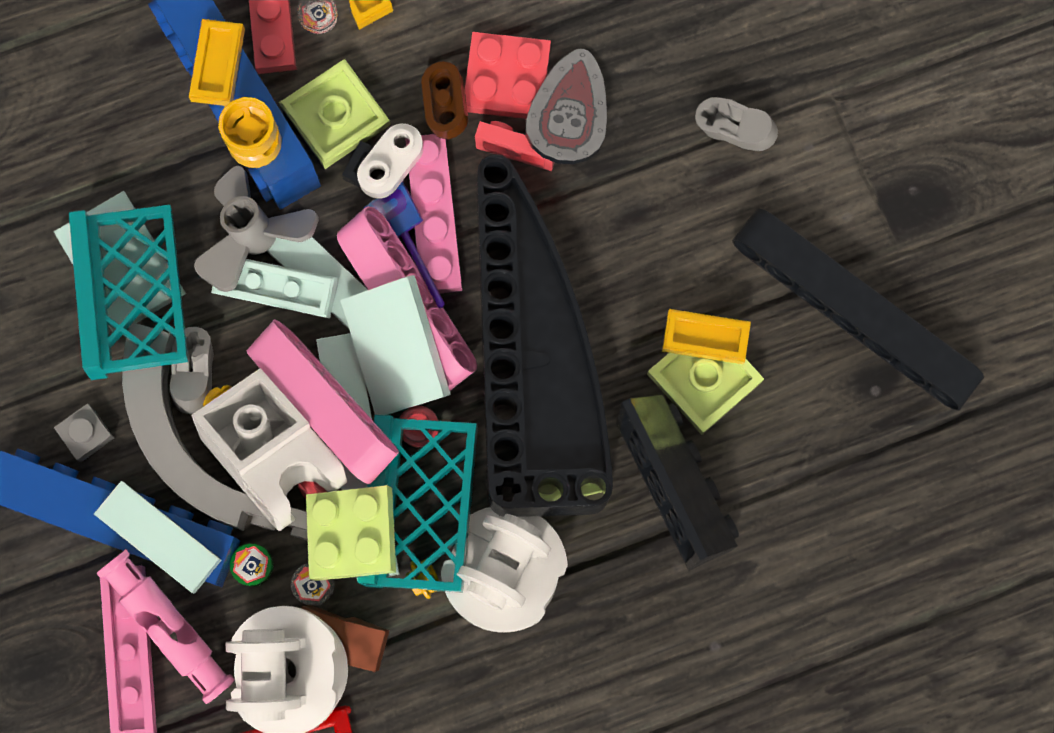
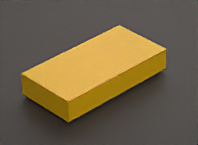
[189,19,245,106]
[662,309,751,364]

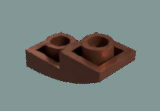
[302,605,390,672]

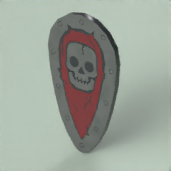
[525,49,607,164]

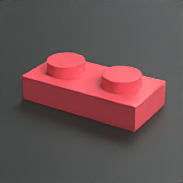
[249,0,297,74]
[475,121,555,171]

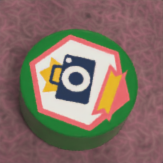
[230,544,274,587]

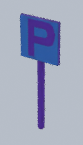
[364,181,445,308]

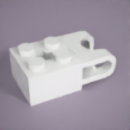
[191,368,348,531]

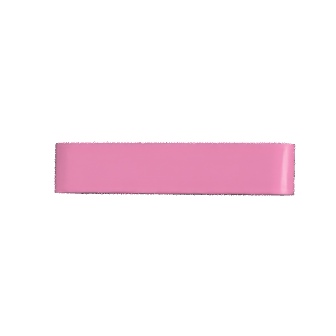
[337,206,477,390]
[246,319,399,484]

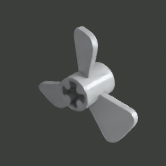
[194,166,319,292]

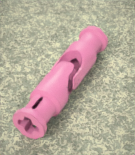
[97,549,235,704]

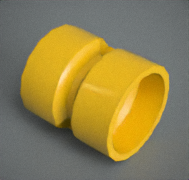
[218,97,282,168]

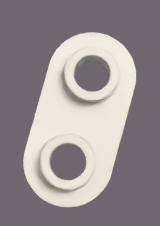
[357,124,423,198]

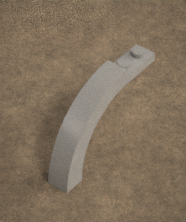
[122,323,308,541]

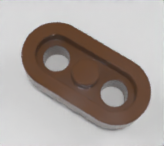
[421,61,468,139]

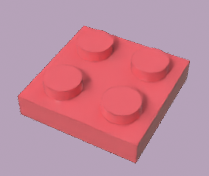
[465,32,551,119]

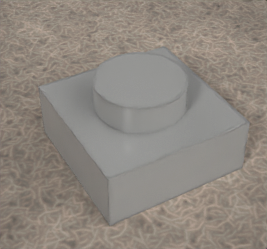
[54,403,114,462]

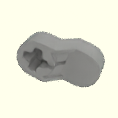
[695,97,778,151]
[170,327,214,414]

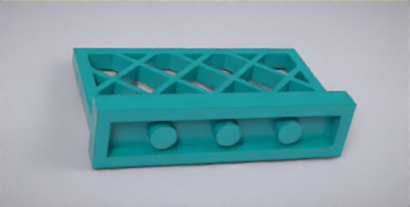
[69,205,189,380]
[357,415,478,593]

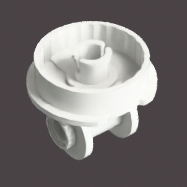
[441,507,568,632]
[226,606,348,733]

